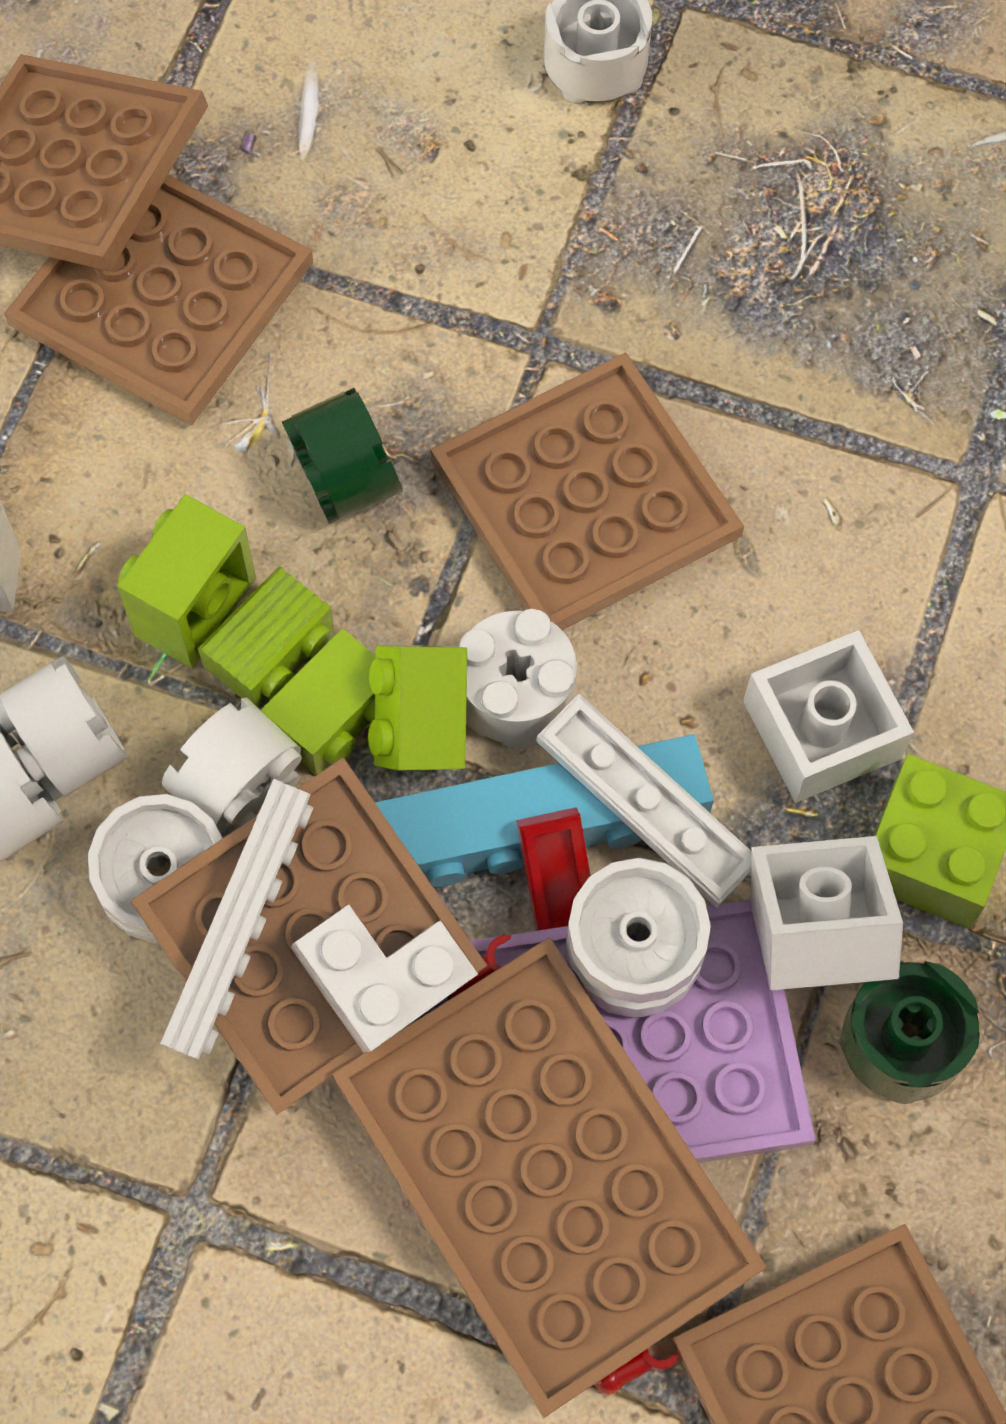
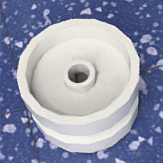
[88,794,223,943]
[565,858,711,1018]

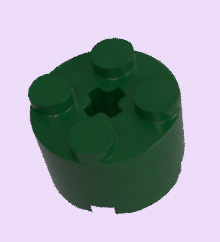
[281,387,403,524]
[840,961,980,1104]

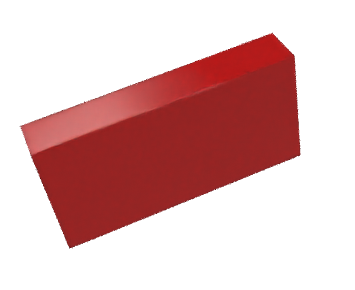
[516,807,591,931]

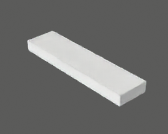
[536,694,751,908]

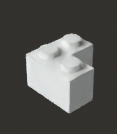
[290,905,478,1053]

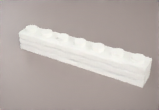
[160,779,314,1060]

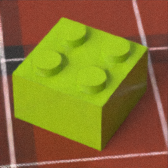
[117,494,256,669]
[873,753,1006,929]

